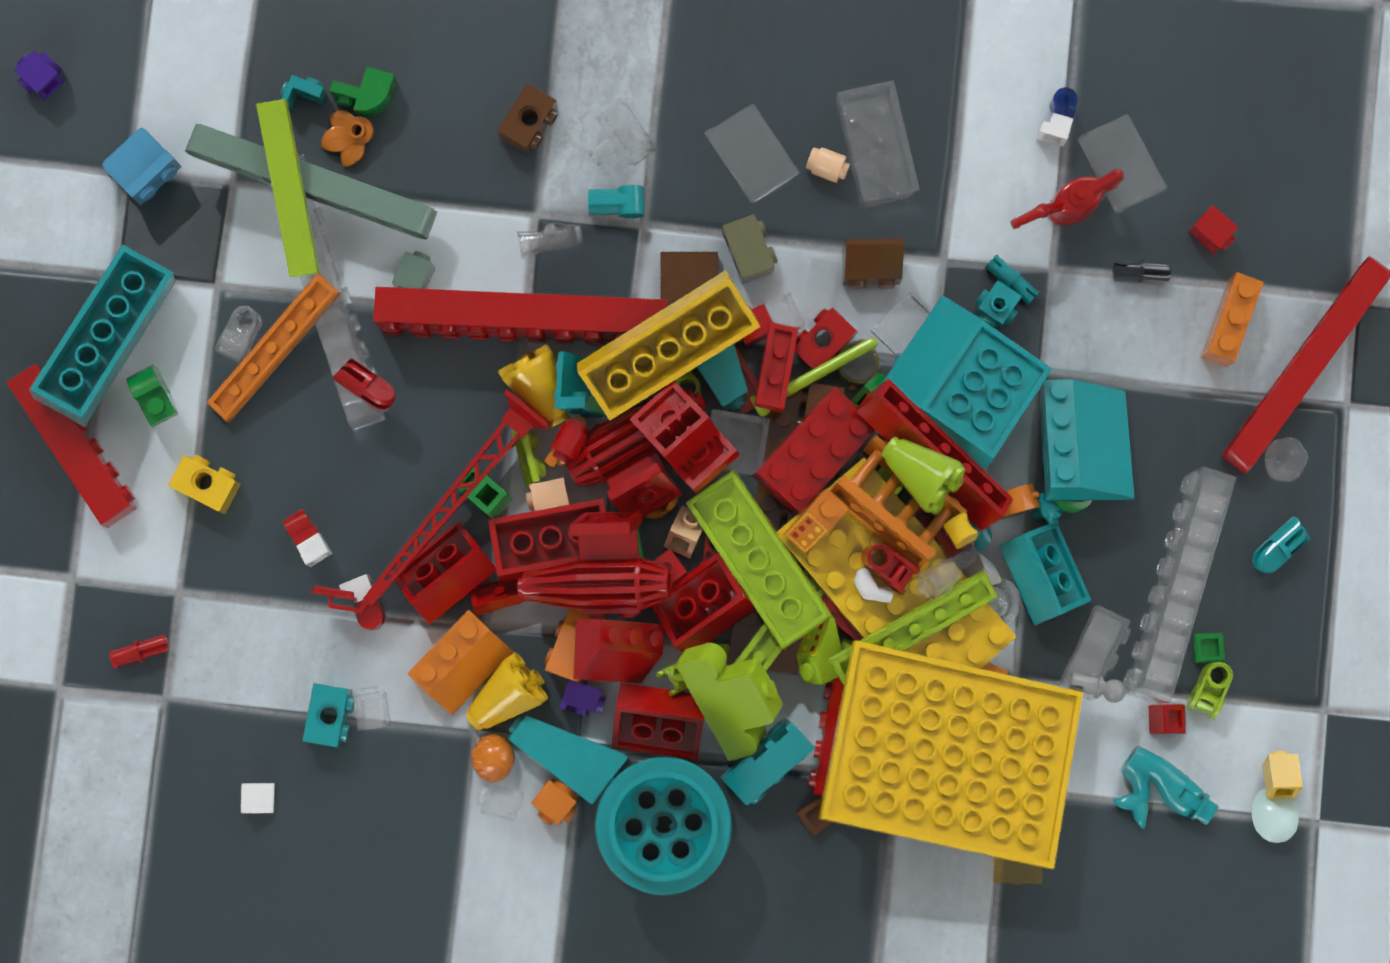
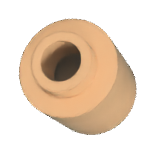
[806,147,850,183]

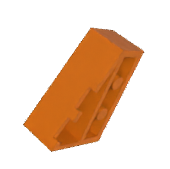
[544,608,606,684]

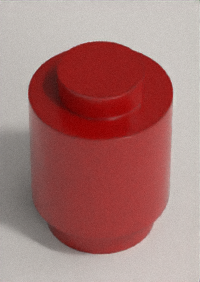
[550,418,589,464]

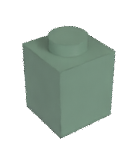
[392,251,435,289]

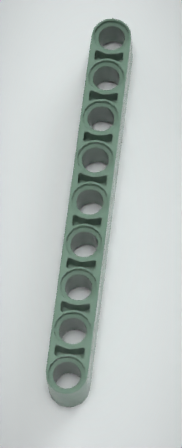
[185,124,438,240]

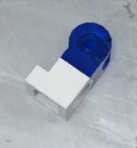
[1036,87,1078,147]

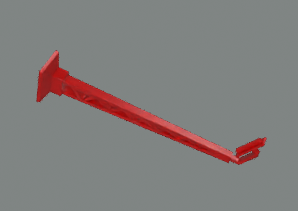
[310,389,552,613]

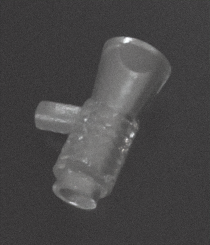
[517,224,583,260]

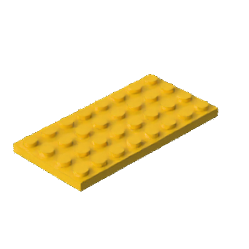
[776,458,1017,669]

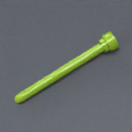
[750,337,878,418]

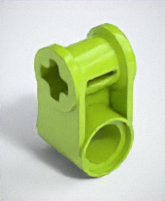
[1186,662,1233,720]

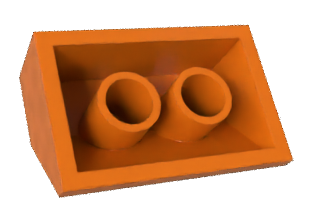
[407,610,513,715]

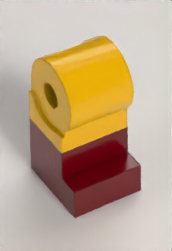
[934,512,978,560]

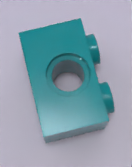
[302,683,355,747]

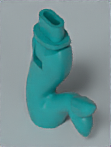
[1113,746,1219,829]

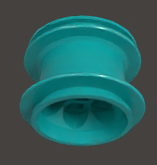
[595,757,731,895]

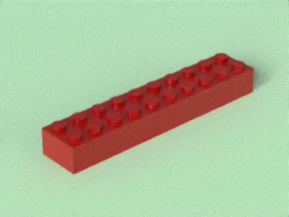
[373,287,668,346]

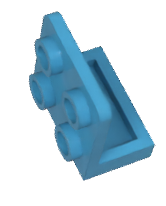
[103,128,182,206]

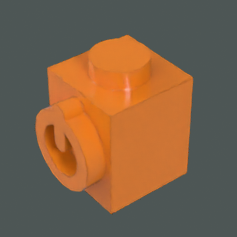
[531,778,580,826]

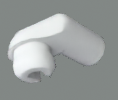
[854,568,893,603]

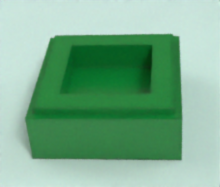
[1192,632,1225,663]

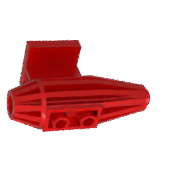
[566,389,707,518]
[517,511,673,619]

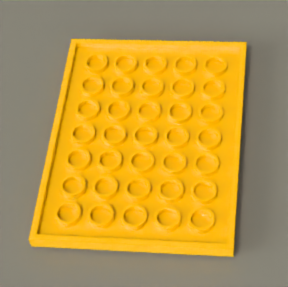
[819,640,1083,869]

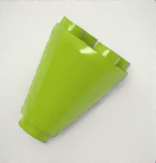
[881,437,965,515]

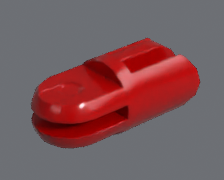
[333,358,396,410]

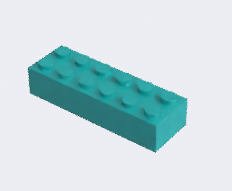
[29,244,175,427]

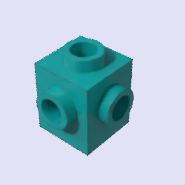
[975,280,1022,330]

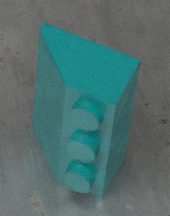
[999,524,1092,625]

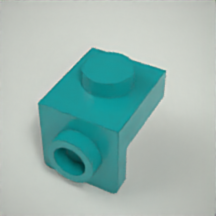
[280,75,328,110]

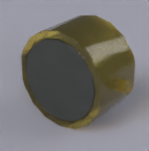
[835,339,880,390]

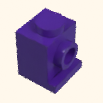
[560,680,606,717]

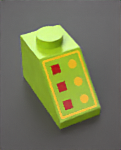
[796,617,842,685]

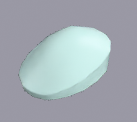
[1251,788,1299,843]

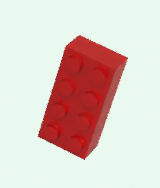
[751,387,875,515]
[488,498,607,582]

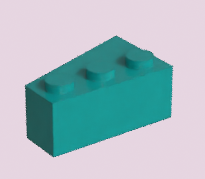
[720,717,815,806]

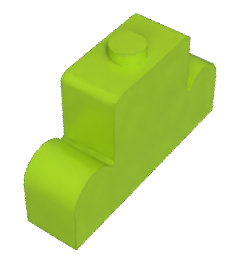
[676,643,783,761]

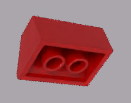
[395,520,496,625]
[652,552,755,652]
[574,619,664,683]
[611,682,704,761]

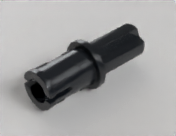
[1113,260,1171,283]

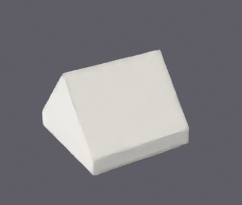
[966,553,1001,585]

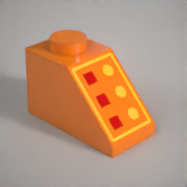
[783,488,849,554]

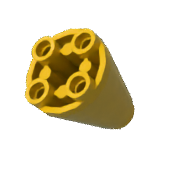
[498,343,570,428]
[466,652,548,731]

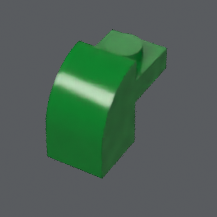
[329,67,398,118]
[126,364,178,428]
[457,468,513,519]

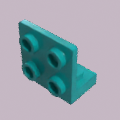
[554,351,608,418]

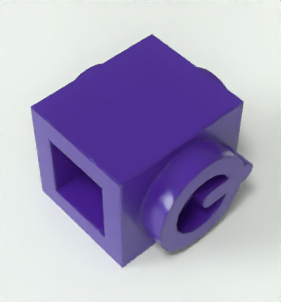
[14,50,65,101]

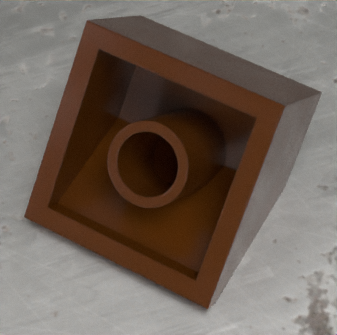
[842,238,904,289]

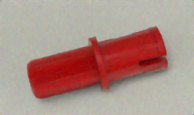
[109,635,170,669]

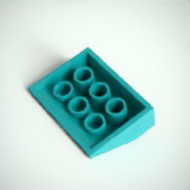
[1039,379,1134,500]

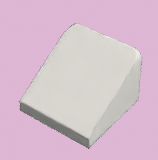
[241,783,275,813]

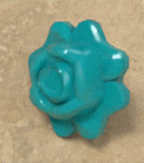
[1032,493,1063,526]

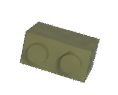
[722,214,778,284]

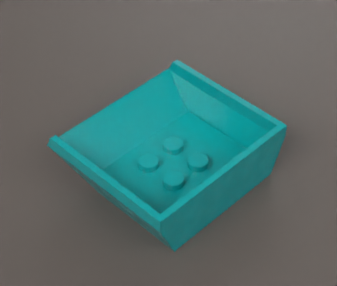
[882,295,1052,470]

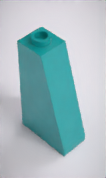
[697,344,749,411]
[508,716,629,804]

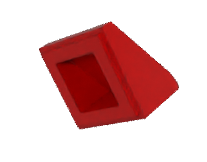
[1148,704,1186,734]

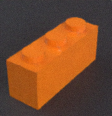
[1200,272,1264,367]

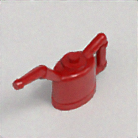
[1010,169,1124,229]

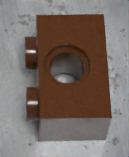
[497,83,559,155]

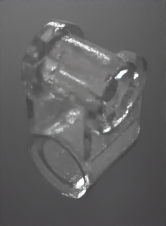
[215,306,262,363]

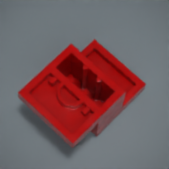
[629,381,740,494]

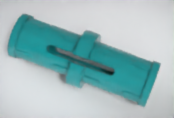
[985,254,1039,305]

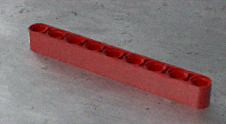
[1221,255,1390,474]

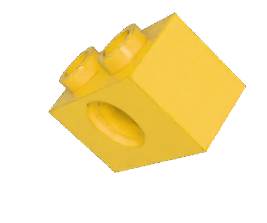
[168,454,241,515]

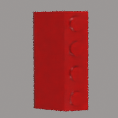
[808,677,844,795]

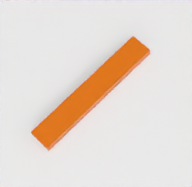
[206,273,341,422]

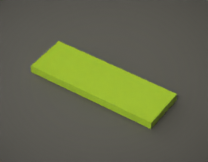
[686,469,833,649]

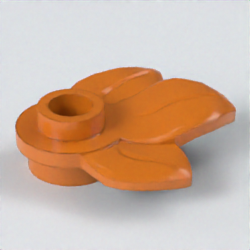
[321,110,374,167]

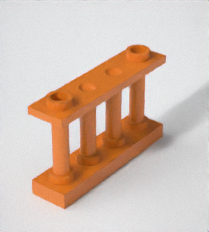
[830,435,967,569]

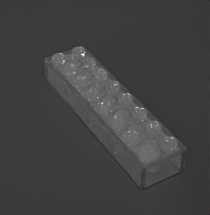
[1123,466,1236,704]

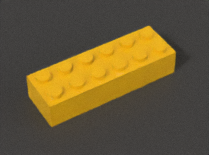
[576,270,760,420]

